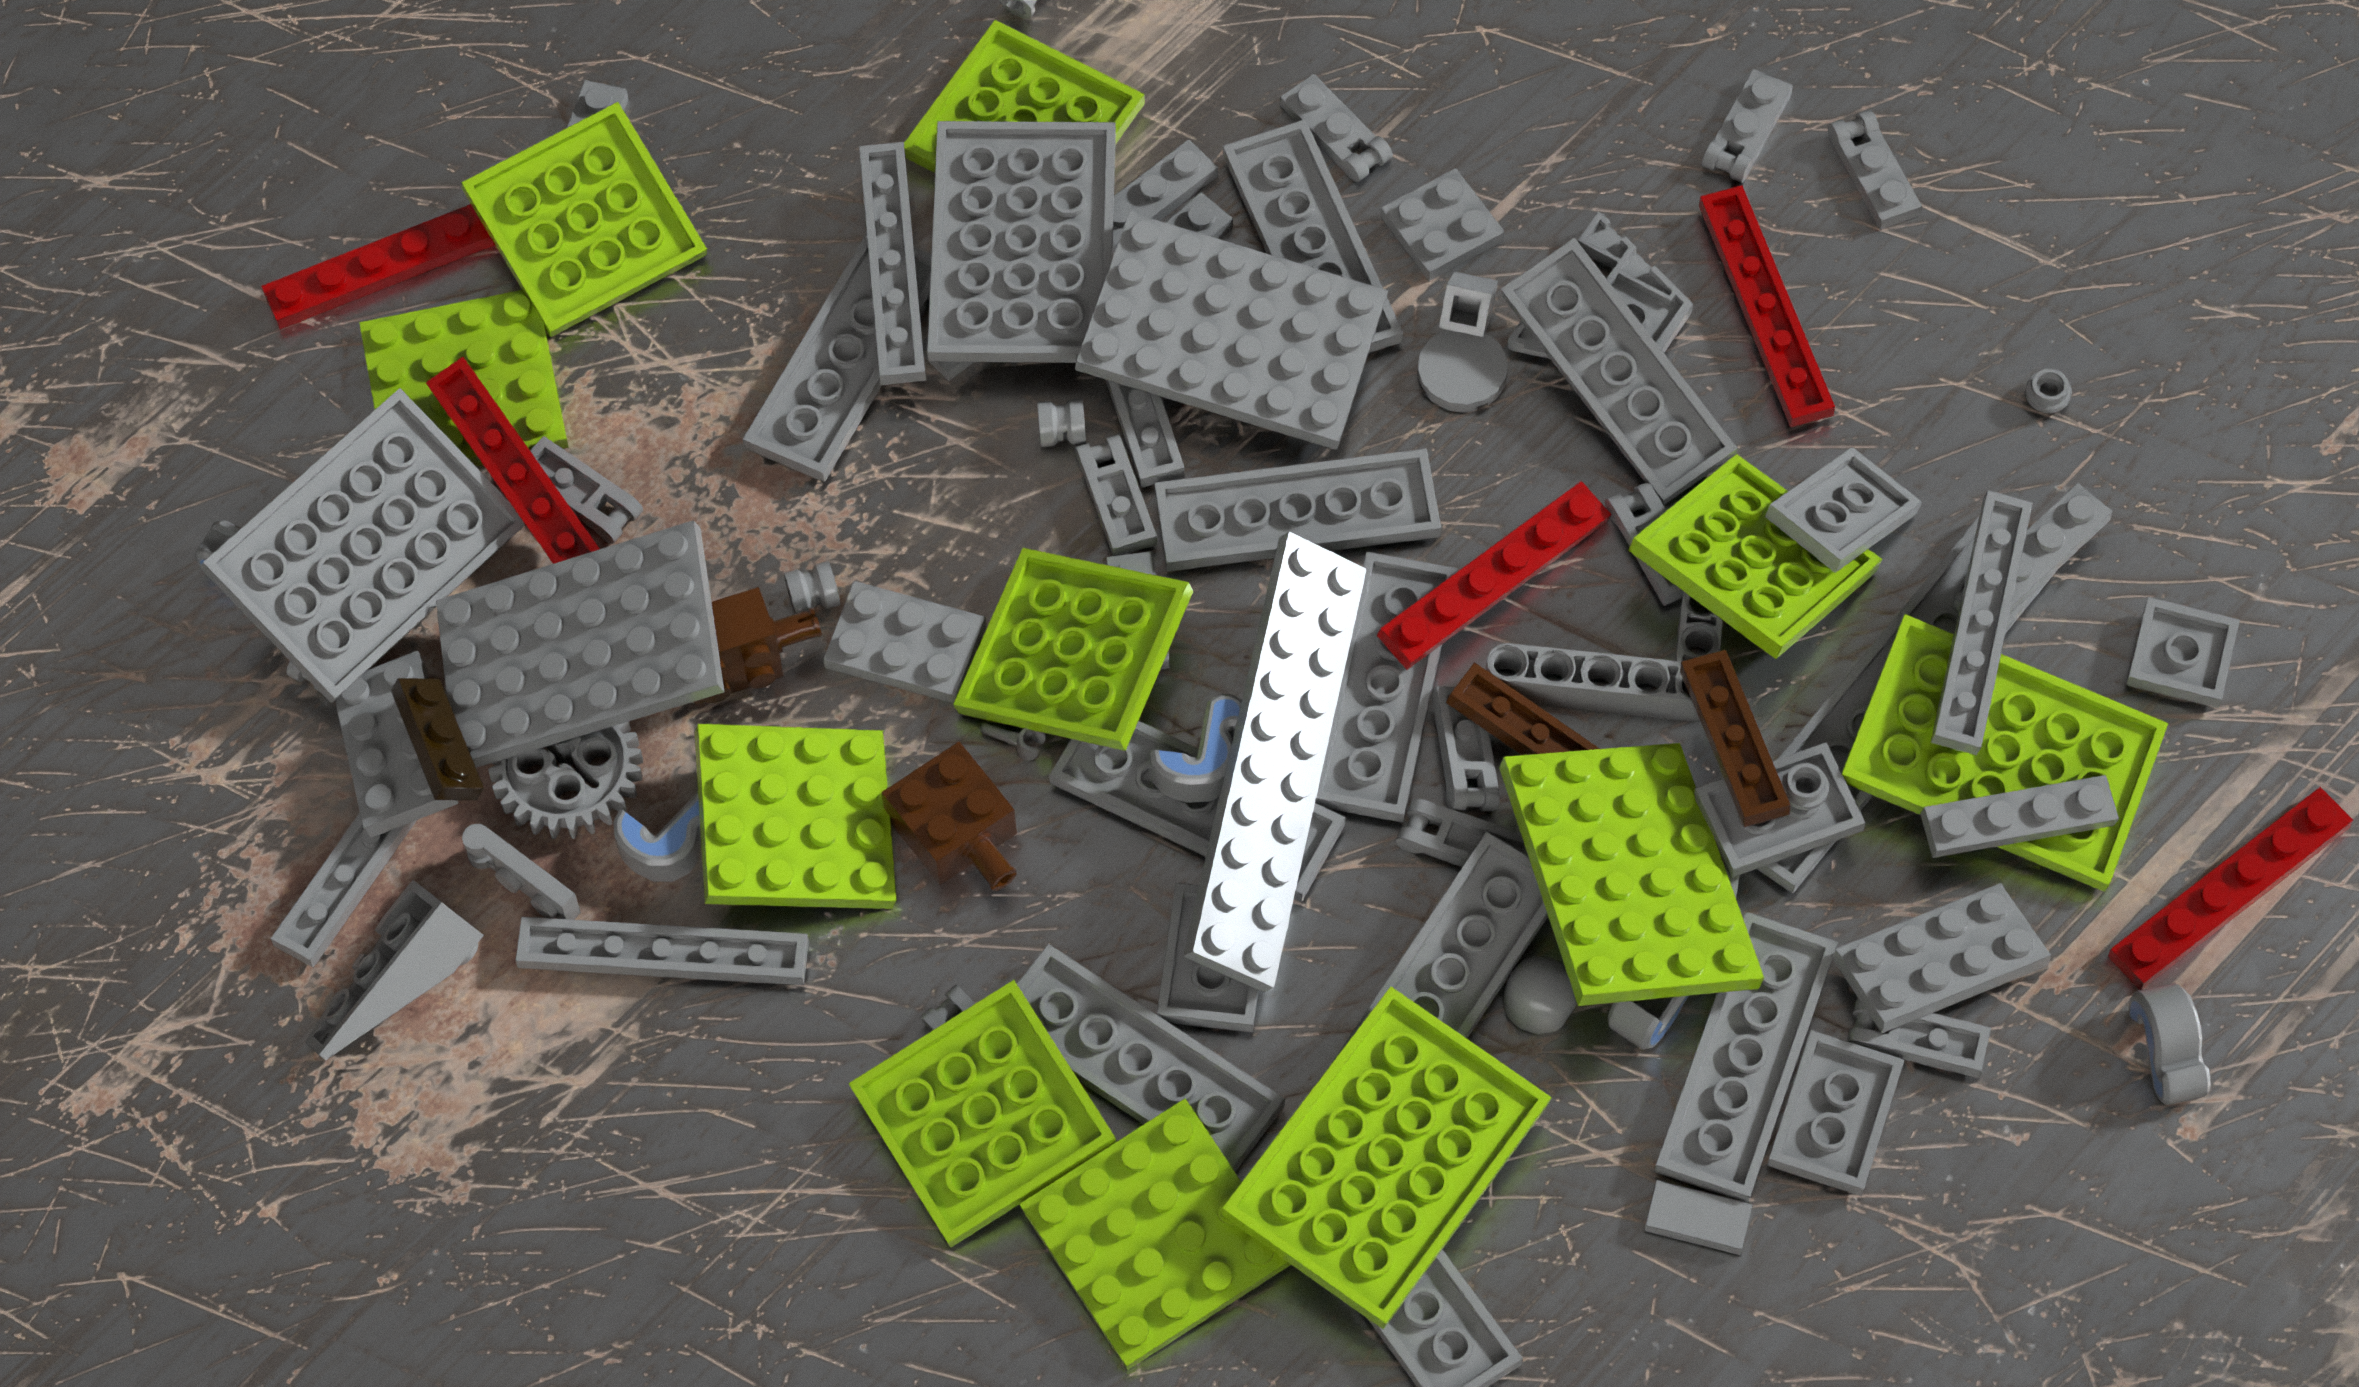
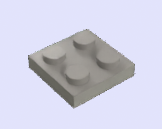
[1381,168,1505,281]
[2126,597,2240,708]

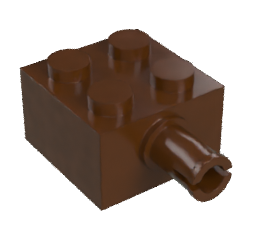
[694,587,822,705]
[882,741,1017,891]

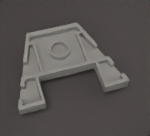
[1507,212,1693,359]

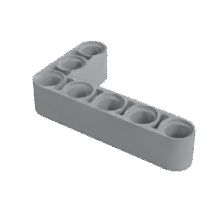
[1486,592,1723,722]

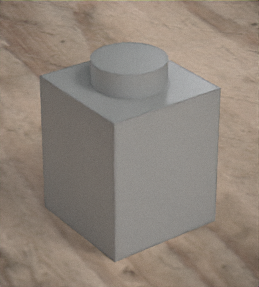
[1439,272,1498,337]

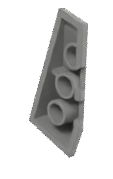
[306,880,484,1060]

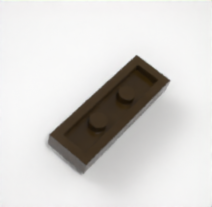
[391,678,484,800]

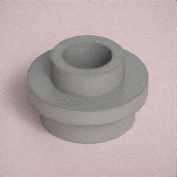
[2025,368,2072,413]
[1781,763,1829,810]

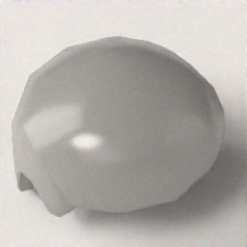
[1502,956,1577,1034]

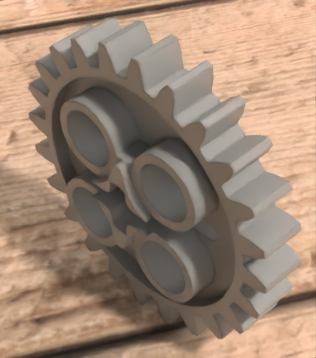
[488,721,643,839]

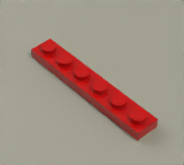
[1699,185,1835,428]
[261,204,495,330]
[426,357,600,564]
[1377,481,1612,670]
[2108,787,2354,990]

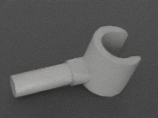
[980,722,1046,761]

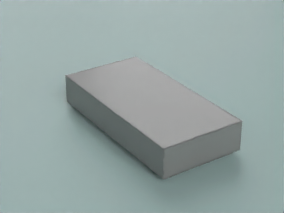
[1644,1180,1753,1255]

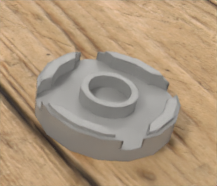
[1417,329,1508,413]

